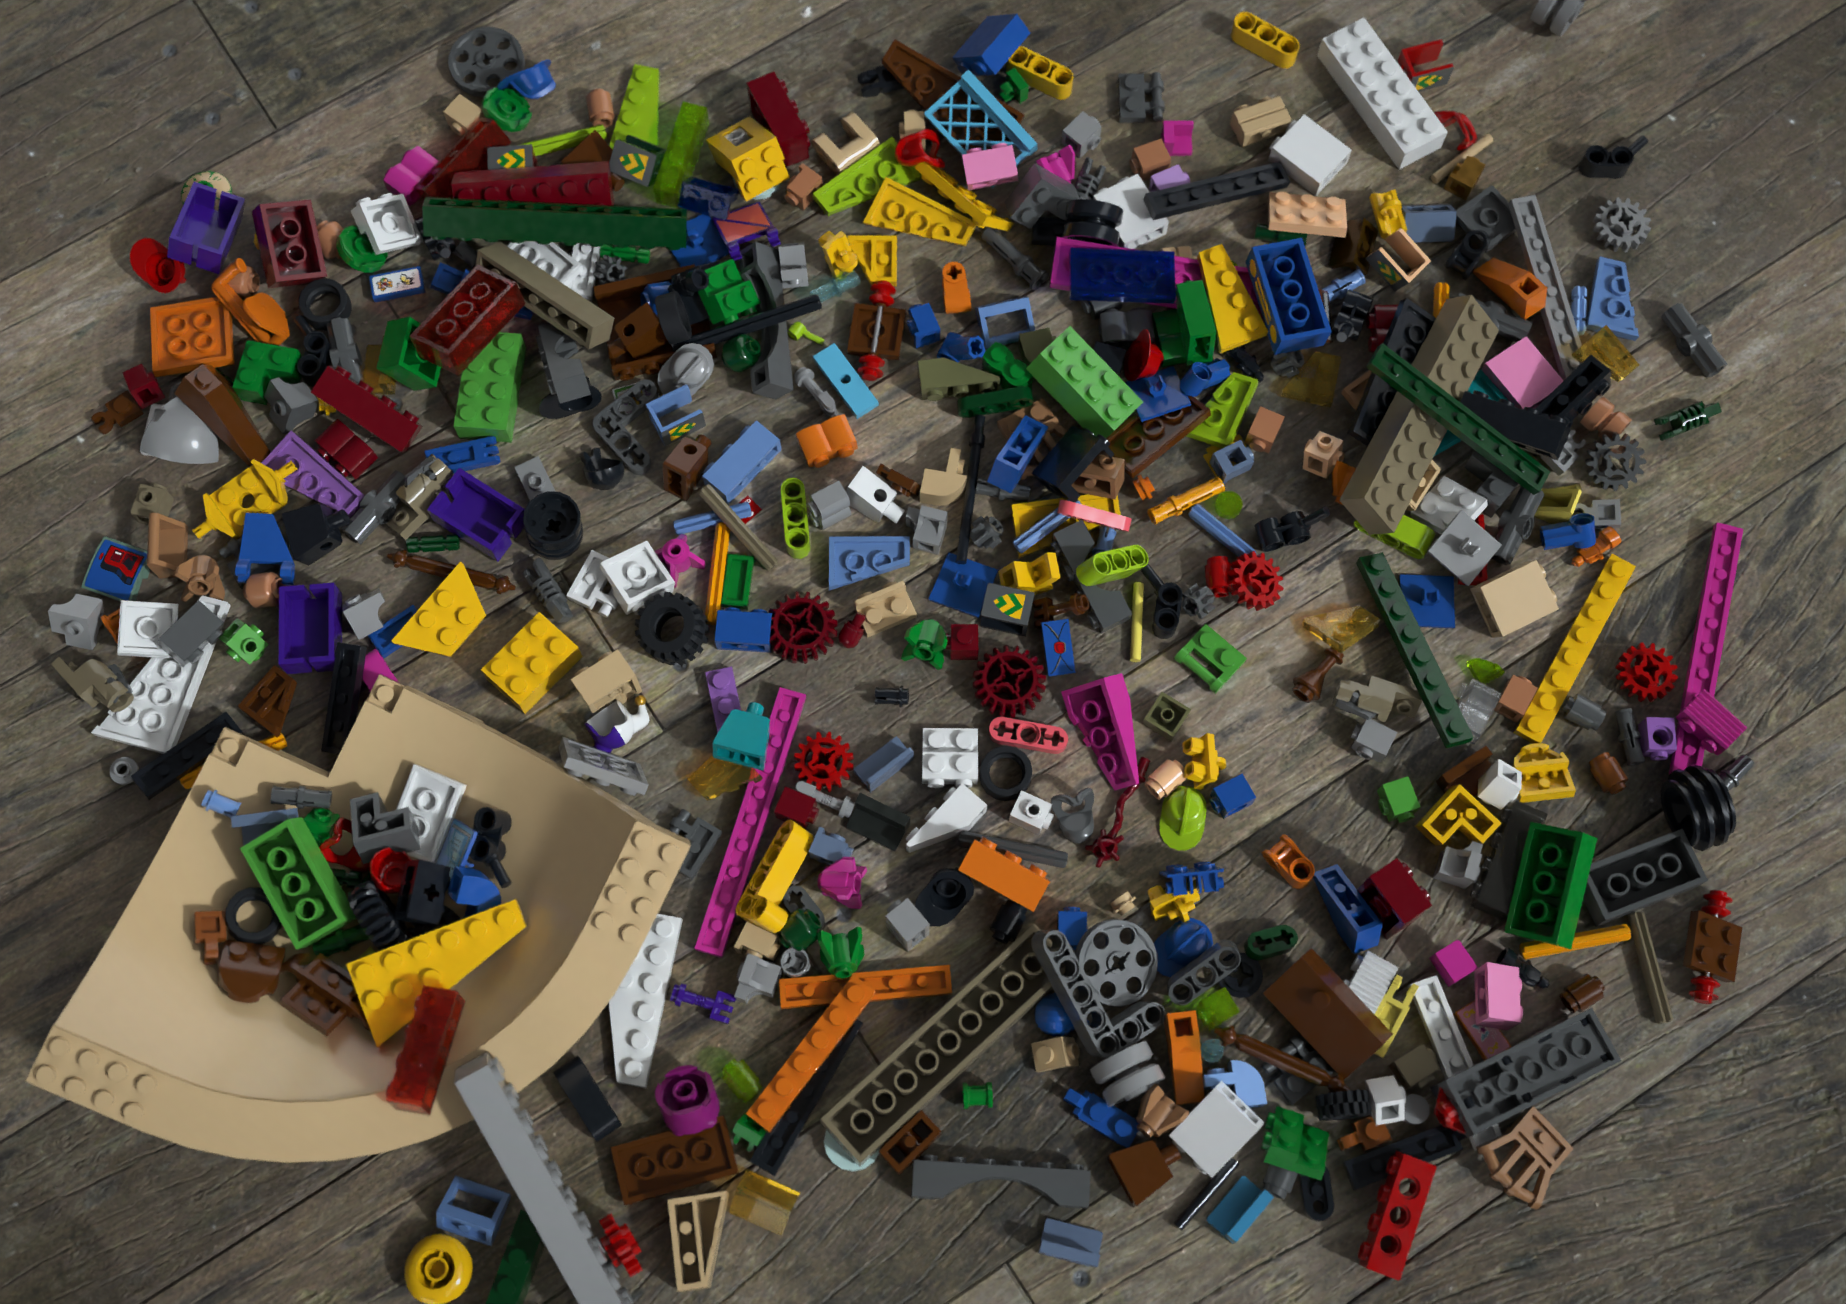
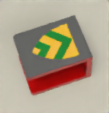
[1397,39,1454,92]

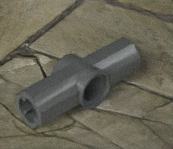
[1457,293,1532,342]
[1661,303,1727,378]
[326,317,364,383]
[341,470,405,545]
[1491,486,1544,565]

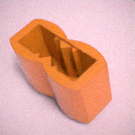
[796,414,858,468]

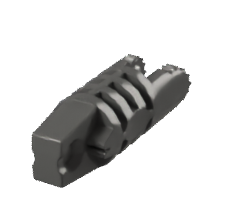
[1074,157,1106,200]
[523,558,573,623]

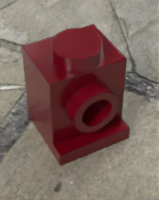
[122,363,166,409]

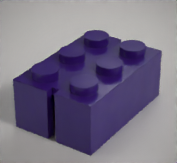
[167,182,245,274]
[427,468,525,562]
[278,583,342,674]

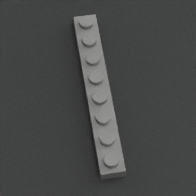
[1508,195,1586,380]

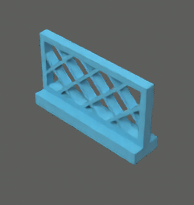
[924,69,1037,189]

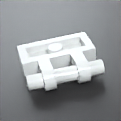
[566,550,619,618]

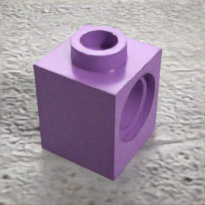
[1638,717,1677,761]

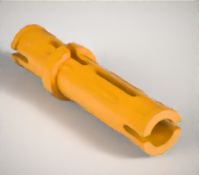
[1147,476,1225,525]

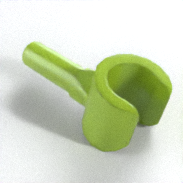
[788,322,825,345]

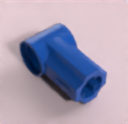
[936,332,986,363]
[1179,358,1231,397]
[1539,513,1596,550]

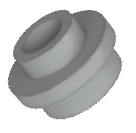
[110,757,139,785]

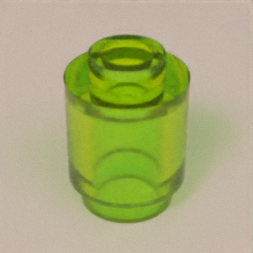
[721,1059,763,1103]

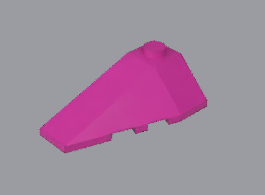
[1061,673,1139,791]

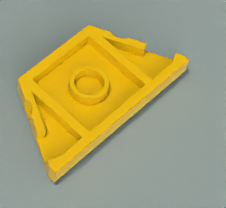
[391,561,486,657]

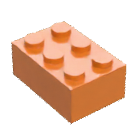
[958,836,1050,912]

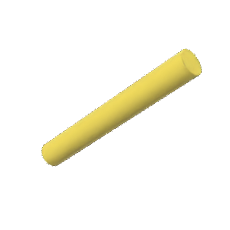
[1130,582,1144,662]

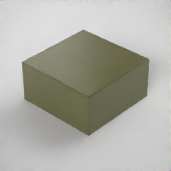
[1142,692,1191,742]

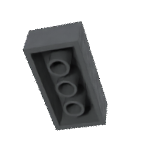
[1583,828,1708,927]

